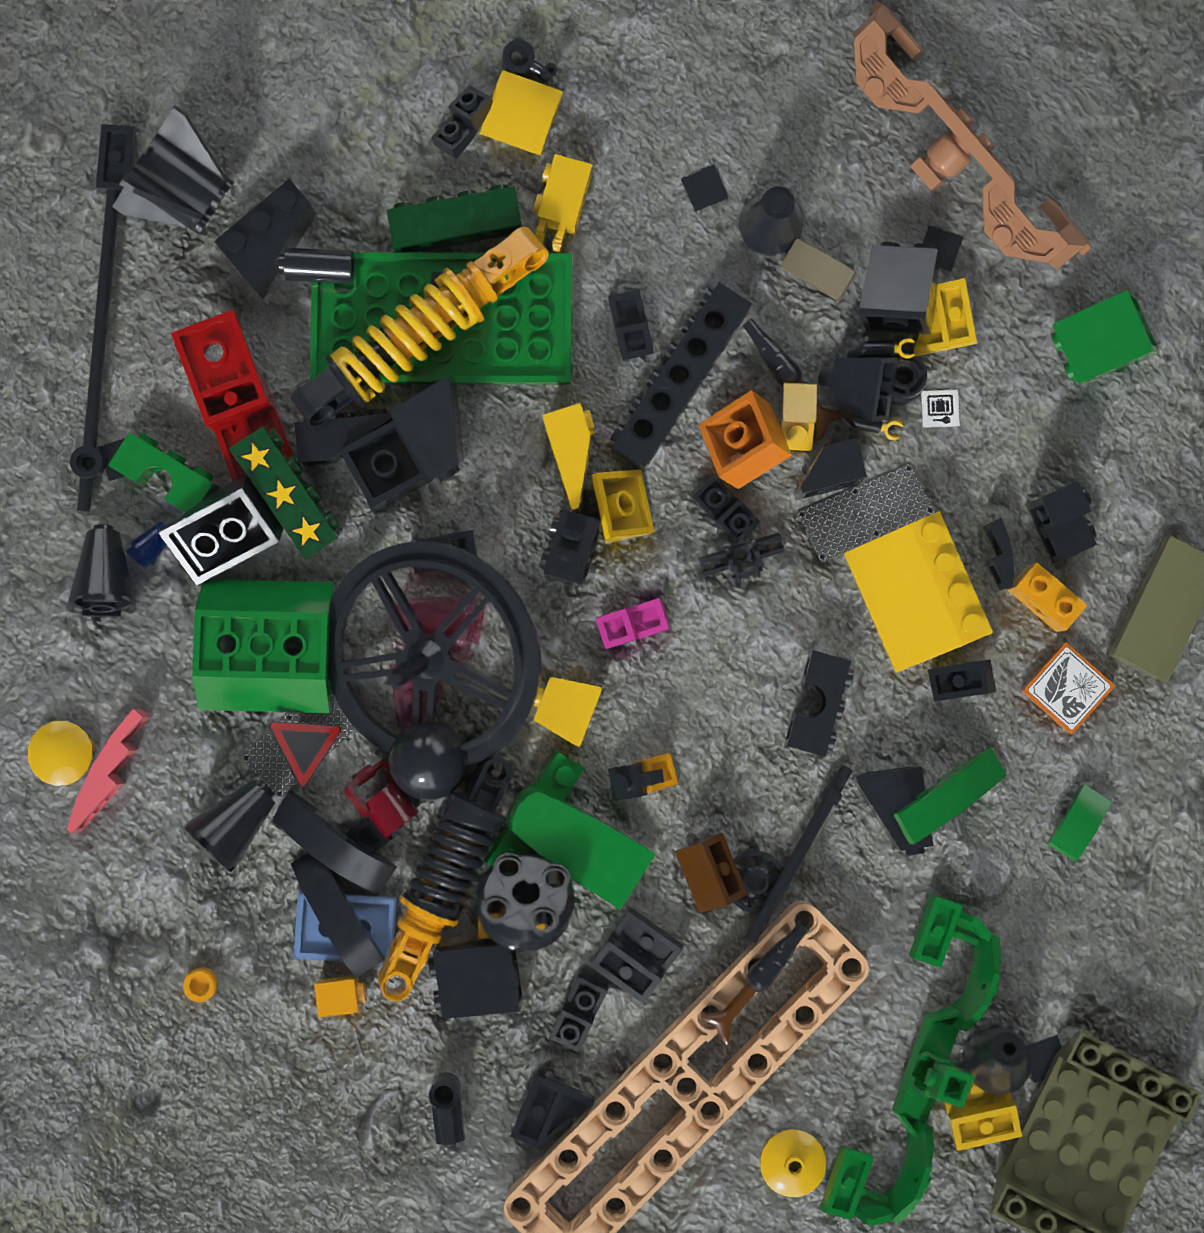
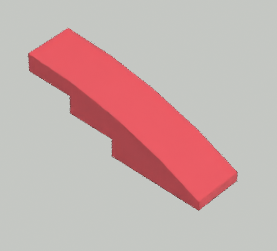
[66,709,151,834]

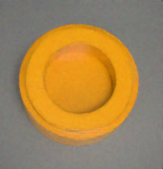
[183,967,219,1002]

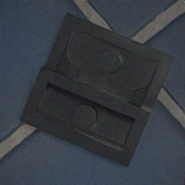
[590,907,684,1004]

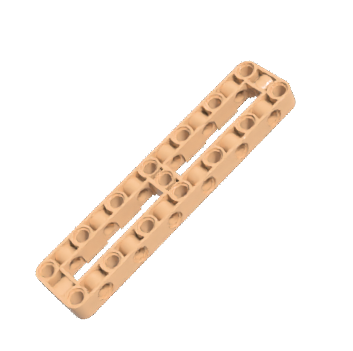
[504,900,869,1233]

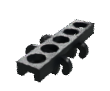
[698,532,785,584]

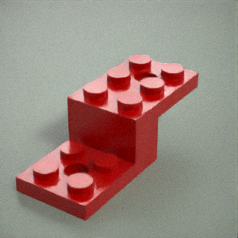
[171,309,295,481]

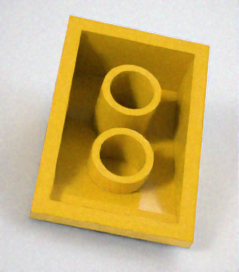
[542,403,595,514]

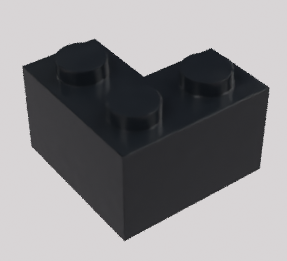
[1026,481,1097,564]

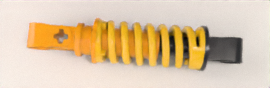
[291,227,549,427]

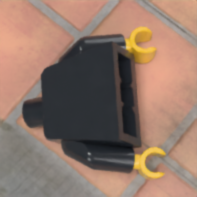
[818,338,915,440]

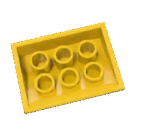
[843,511,993,673]

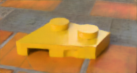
[913,278,978,357]

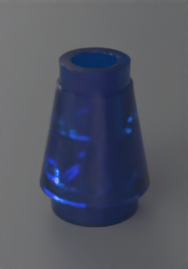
[125,521,167,569]

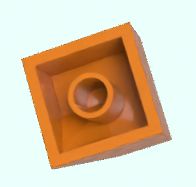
[698,390,792,489]

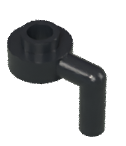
[501,39,558,81]

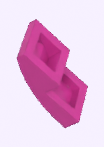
[596,598,671,649]

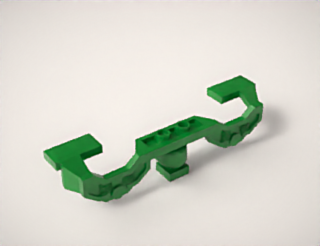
[819,894,1002,1227]

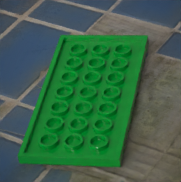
[310,252,572,385]

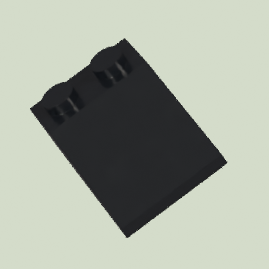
[159,474,284,585]

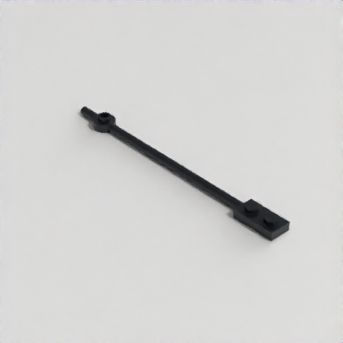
[70,124,137,512]

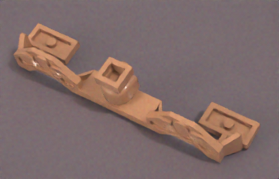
[853,2,1093,269]

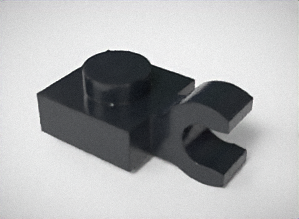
[608,763,665,801]

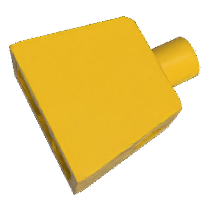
[534,677,603,747]

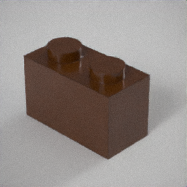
[675,832,747,913]

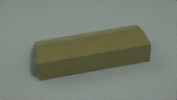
[1107,536,1204,683]

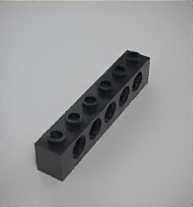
[610,282,752,471]

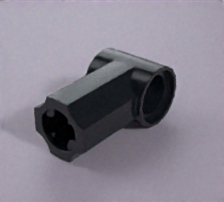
[428,1072,465,1146]

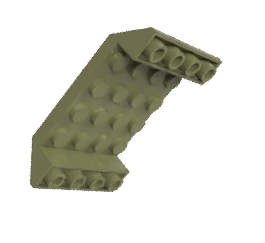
[990,1030,1202,1233]

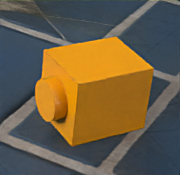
[314,975,367,1018]

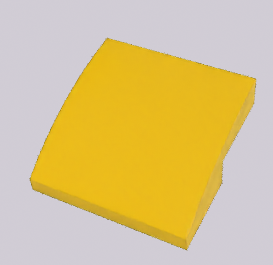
[480,70,564,156]
[944,1083,1022,1151]

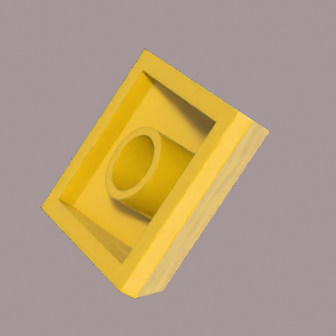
[591,469,655,543]

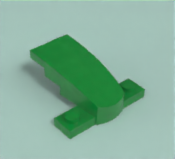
[484,749,656,910]

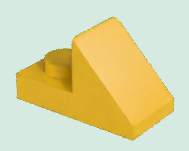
[780,382,817,451]

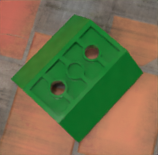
[192,579,335,713]

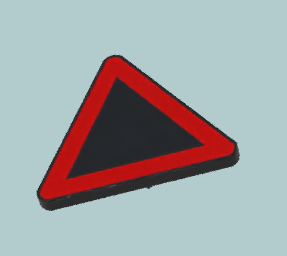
[269,721,341,788]

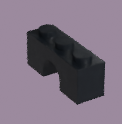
[784,650,854,757]

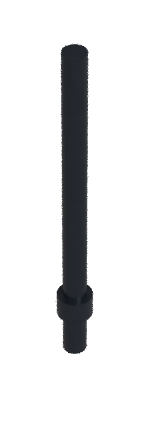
[745,764,853,943]

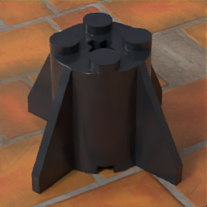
[113,105,234,235]

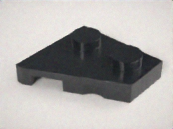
[510,1072,595,1150]

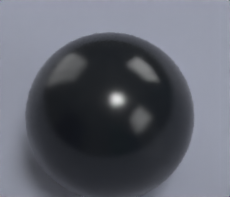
[389,721,468,800]

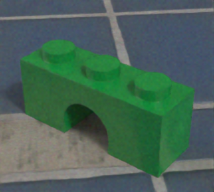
[108,432,220,512]

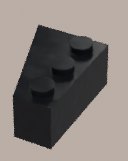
[214,179,317,300]

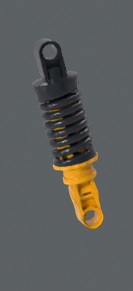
[378,753,513,1002]

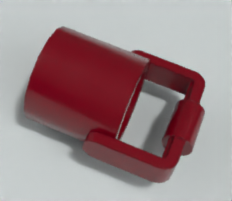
[344,760,419,838]

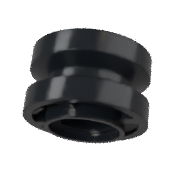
[891,353,927,405]

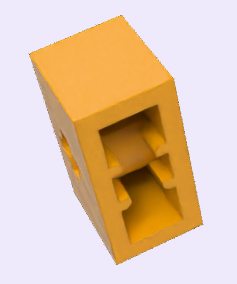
[1007,562,1088,632]

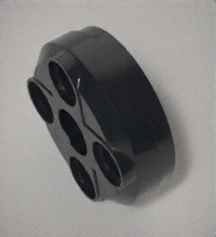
[476,853,575,951]

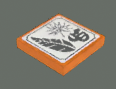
[1020,642,1115,735]

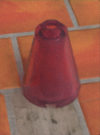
[389,596,484,661]

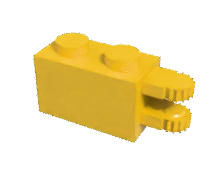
[533,154,593,253]

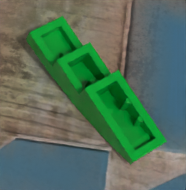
[893,747,1007,844]

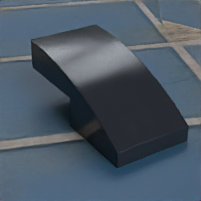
[607,289,654,361]
[983,518,1014,591]

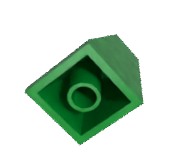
[1051,290,1160,385]

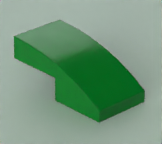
[1047,784,1112,862]

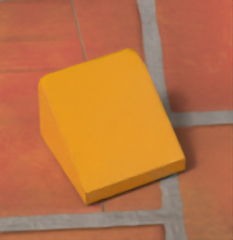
[632,752,679,793]

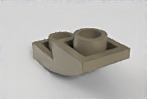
[780,238,857,302]

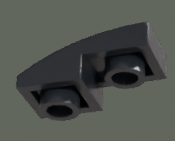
[431,85,493,159]
[688,472,760,545]
[549,972,609,1052]

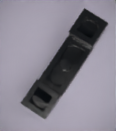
[273,790,397,894]
[291,853,385,978]

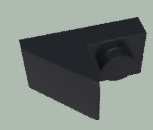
[928,659,997,702]

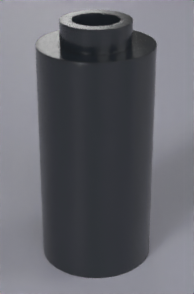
[279,247,355,284]

